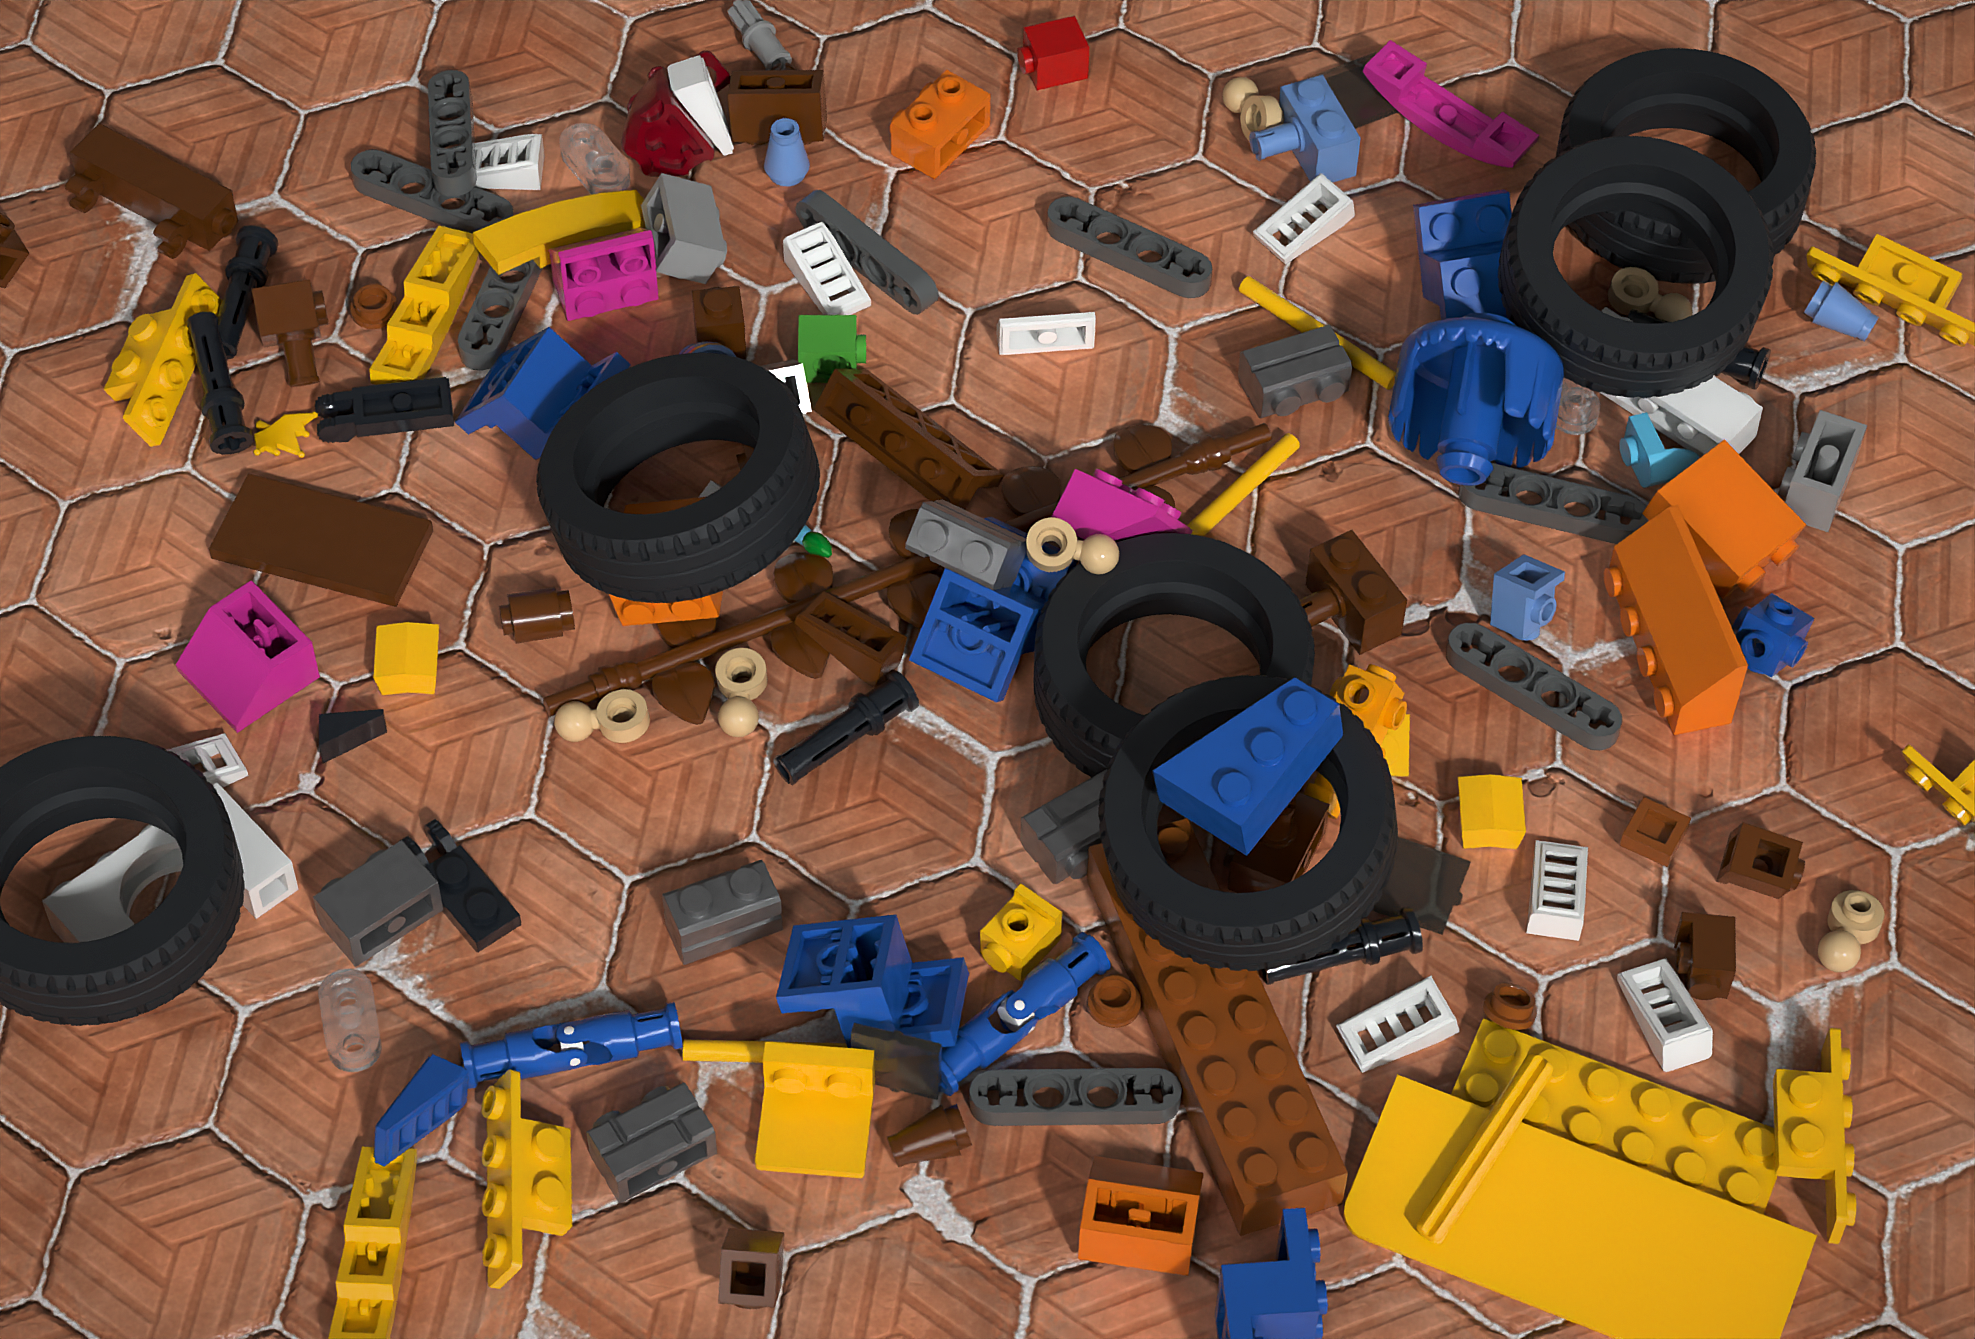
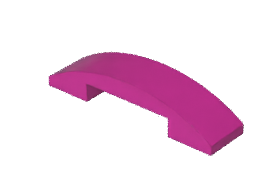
[1363,40,1539,168]

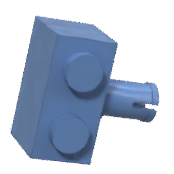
[1249,74,1361,183]

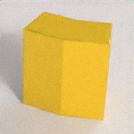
[373,622,439,695]
[1458,774,1526,849]

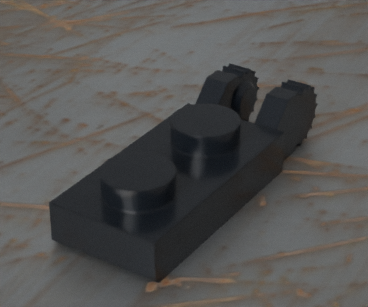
[315,377,454,443]
[397,819,522,952]

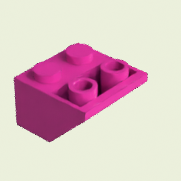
[549,227,659,321]
[1052,468,1193,543]
[176,580,320,733]

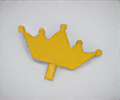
[253,411,319,458]

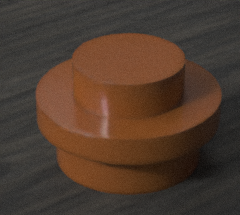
[350,284,398,329]
[1087,975,1141,1028]
[1483,983,1537,1031]

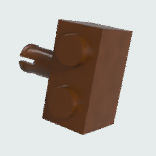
[728,63,827,145]
[252,279,329,387]
[1300,530,1407,655]
[1224,792,1330,893]

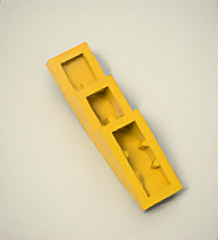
[473,190,646,275]
[370,226,480,385]
[328,1146,417,1339]

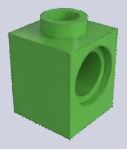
[798,315,866,383]

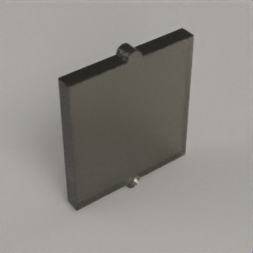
[1308,52,1399,129]
[1372,837,1471,935]
[851,1023,942,1100]

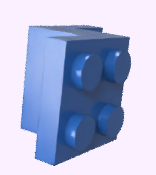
[1413,189,1512,320]
[455,327,631,460]
[909,517,1078,702]
[776,914,969,1055]
[1215,1208,1328,1339]

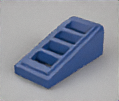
[374,1054,469,1167]

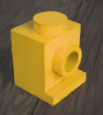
[980,883,1062,981]

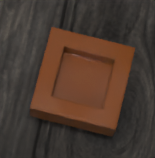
[1620,797,1691,867]

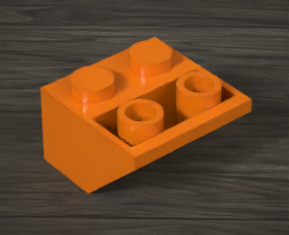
[1078,1156,1204,1276]

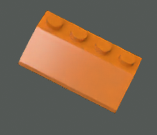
[1604,505,1748,735]

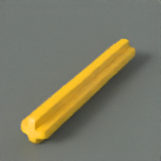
[1416,1053,1553,1244]

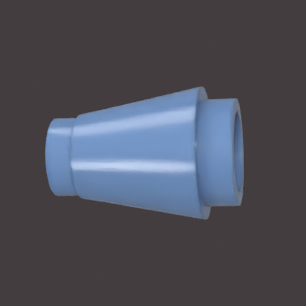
[764,118,810,187]
[1804,280,1879,342]

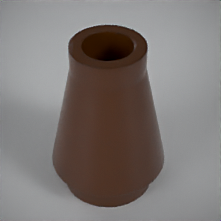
[887,1104,972,1168]

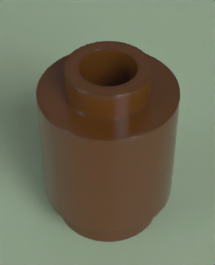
[499,587,575,644]

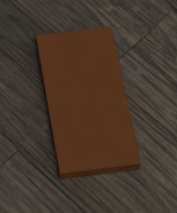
[209,473,433,607]

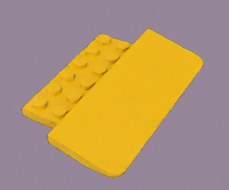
[1343,1018,1817,1339]

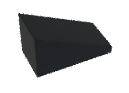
[319,709,387,763]

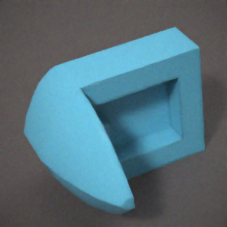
[1619,412,1699,488]

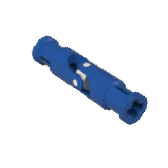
[920,932,1111,1096]
[460,1002,683,1089]

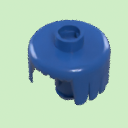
[1388,313,1564,486]

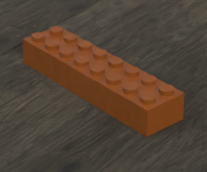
[1087,818,1348,1236]

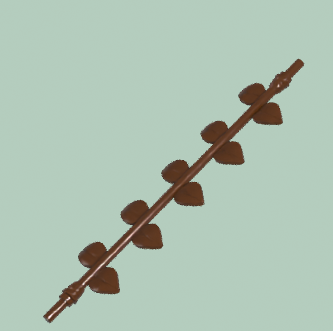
[543,423,1272,725]

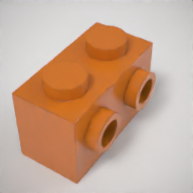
[889,70,991,180]

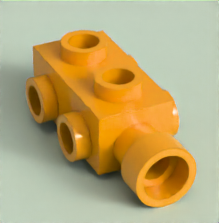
[1303,664,1407,820]

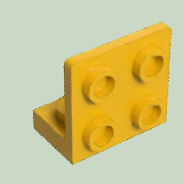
[755,1041,875,1178]

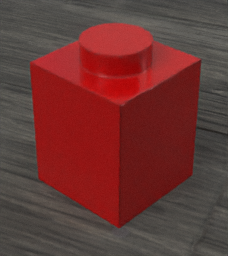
[1017,16,1090,90]

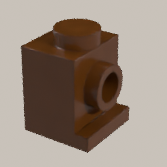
[1716,822,1805,899]
[1674,912,1736,1000]

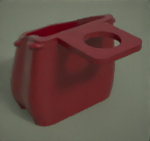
[621,50,731,177]

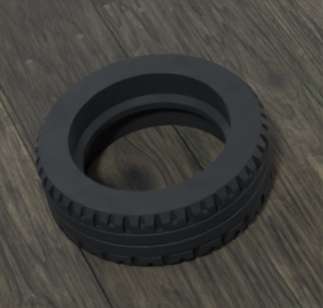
[1555,48,1816,284]
[1498,136,1774,398]
[536,353,820,603]
[1033,533,1315,778]
[1098,675,1398,971]
[0,736,245,1026]

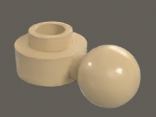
[1222,77,1284,141]
[1608,267,1692,322]
[1026,517,1119,574]
[715,648,768,737]
[554,689,650,743]
[1818,890,1884,972]

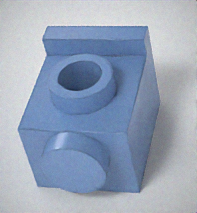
[1490,554,1565,641]

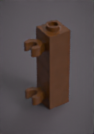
[65,123,239,259]

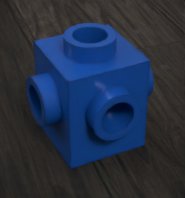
[1732,593,1815,678]

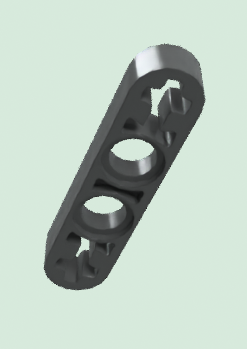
[428,70,477,197]
[351,149,514,233]
[795,190,939,315]
[1047,197,1212,298]
[458,259,543,371]
[1458,463,1648,544]
[1446,623,1622,751]
[969,1068,1182,1126]

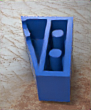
[1153,677,1343,856]

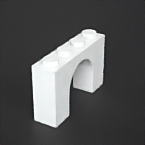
[42,782,299,943]

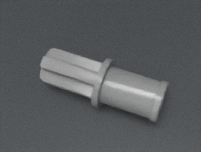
[728,0,792,70]

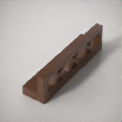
[813,369,1004,510]

